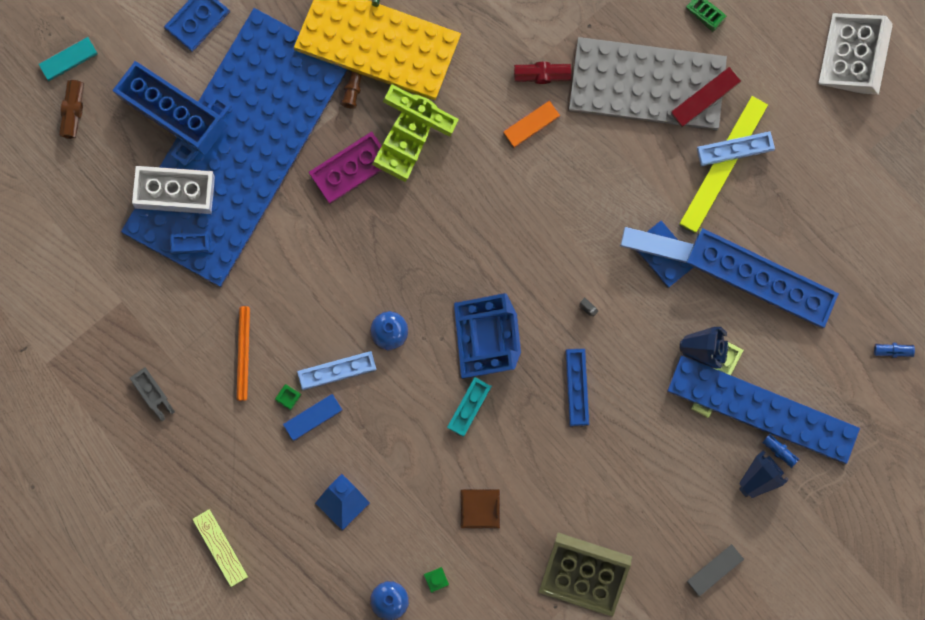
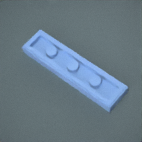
[696,131,775,166]
[297,351,377,391]

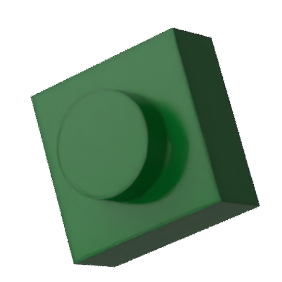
[424,567,449,593]

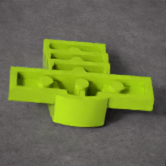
[372,84,459,182]

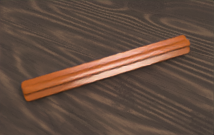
[237,306,250,401]

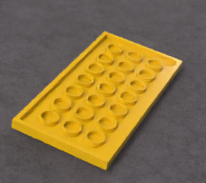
[294,0,461,101]

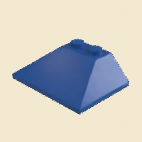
[454,293,521,379]

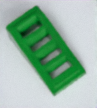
[686,0,727,32]

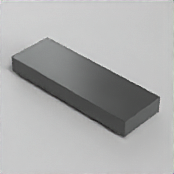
[686,544,744,596]

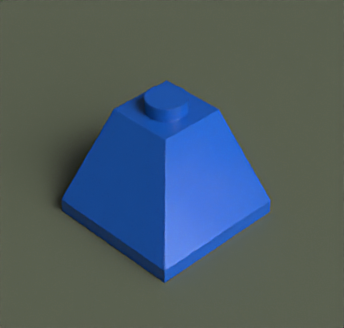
[315,474,370,531]

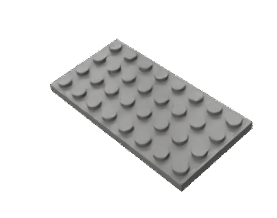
[569,37,727,130]

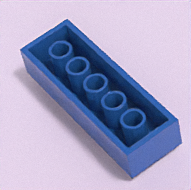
[112,61,228,155]

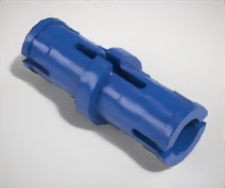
[874,343,915,358]
[762,434,800,469]

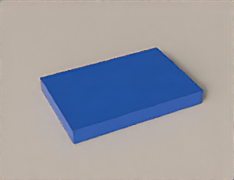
[164,0,230,52]

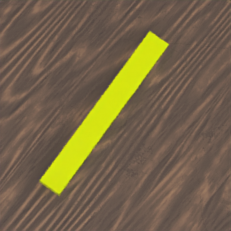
[679,96,768,234]

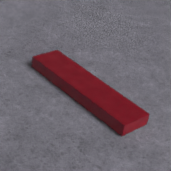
[670,67,741,128]

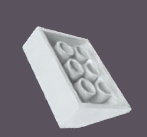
[819,13,893,94]

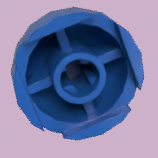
[370,311,408,350]
[370,581,409,620]

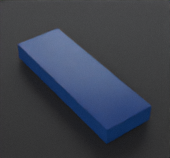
[283,394,343,441]

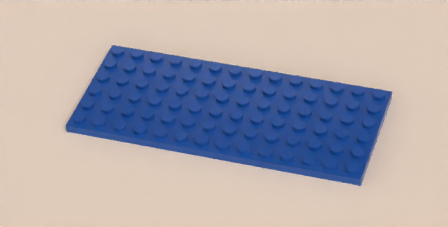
[121,8,348,288]

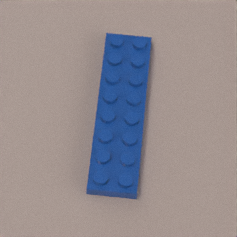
[686,228,839,329]

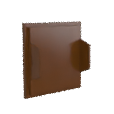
[461,489,500,528]

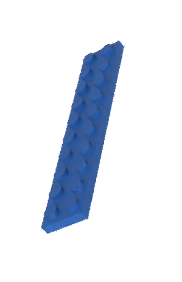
[667,355,860,464]

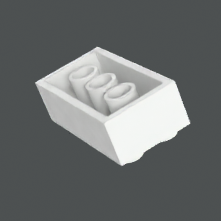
[132,166,215,214]

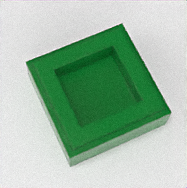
[275,384,302,411]

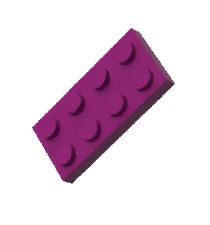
[308,131,382,205]

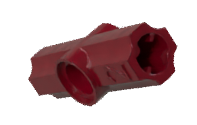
[514,61,571,84]

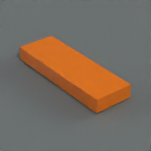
[503,100,560,148]

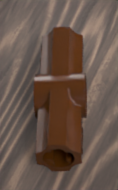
[59,80,84,139]

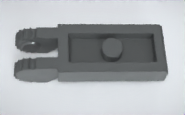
[130,367,175,421]

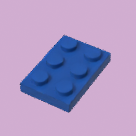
[637,220,694,288]

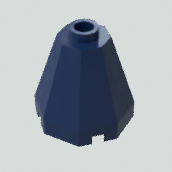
[679,327,729,368]
[739,450,789,498]

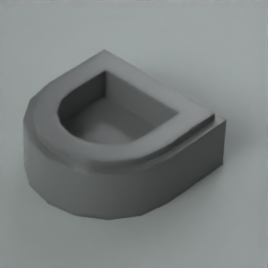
[579,297,598,317]

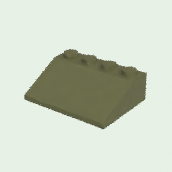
[539,533,632,617]

